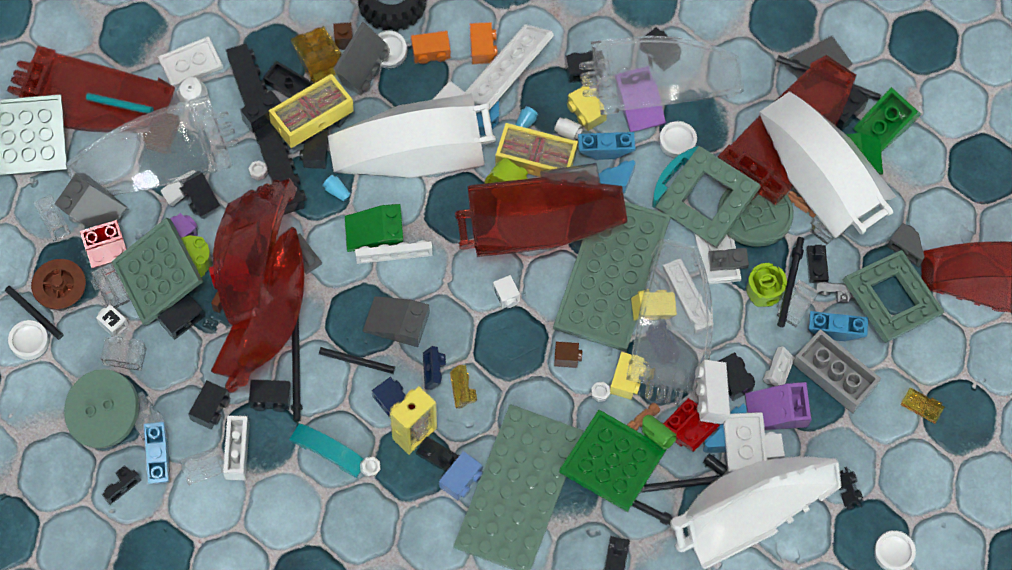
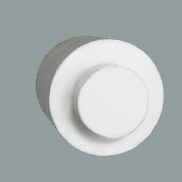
[554,118,583,141]

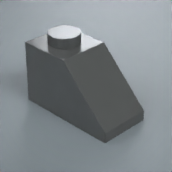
[887,223,925,268]

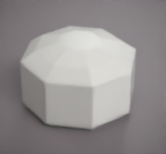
[249,160,268,180]
[591,382,610,402]
[360,457,380,476]

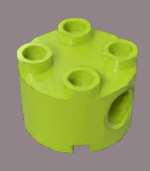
[485,158,528,203]
[181,235,212,277]
[746,263,787,307]

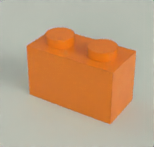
[470,22,497,64]
[411,31,451,64]

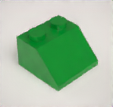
[846,133,883,175]

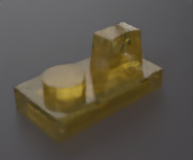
[450,365,477,409]
[901,387,945,424]

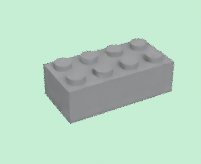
[793,329,881,413]

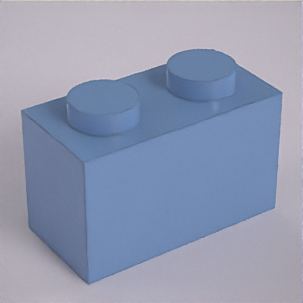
[439,451,483,501]

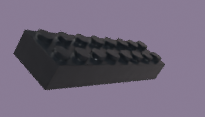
[263,61,351,128]

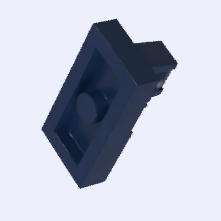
[423,346,446,390]

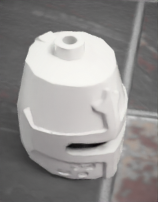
[177,76,209,113]

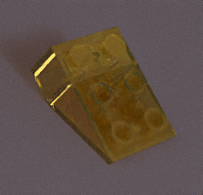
[290,26,342,83]

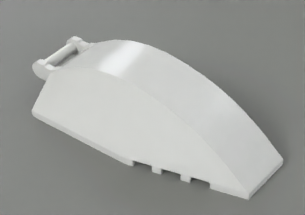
[759,92,896,239]
[328,93,496,178]
[671,457,841,569]

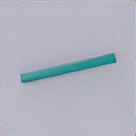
[86,93,154,114]

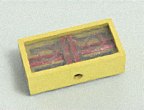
[269,74,354,148]
[495,123,578,177]
[390,386,437,455]

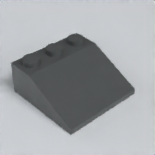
[333,22,390,96]

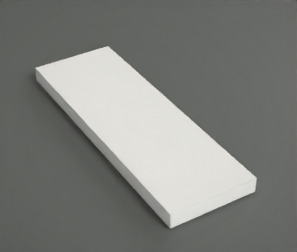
[463,24,554,108]

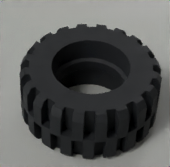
[358,0,427,32]

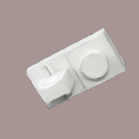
[763,346,795,386]

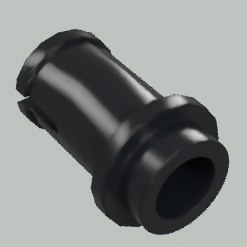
[703,453,727,477]

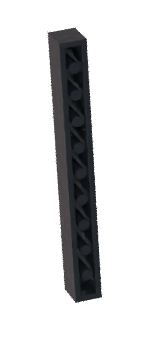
[225,43,306,215]

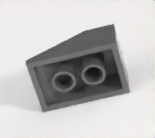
[54,173,128,228]
[363,296,430,347]

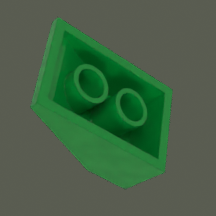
[853,87,921,152]
[344,204,403,252]

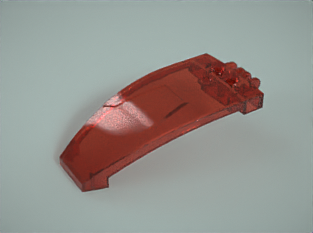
[7,45,175,132]
[718,55,857,205]
[213,179,297,325]

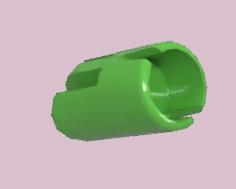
[642,415,676,449]

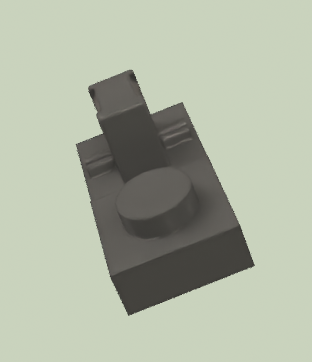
[284,234,322,275]
[708,248,749,271]

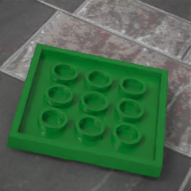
[559,410,667,512]

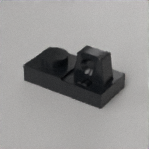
[806,244,829,283]
[416,436,459,472]
[102,466,141,505]
[604,536,630,570]

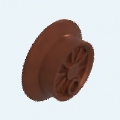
[31,259,86,309]

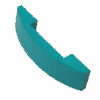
[652,146,699,208]
[289,423,364,478]

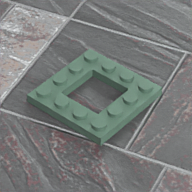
[656,146,761,248]
[842,250,944,343]

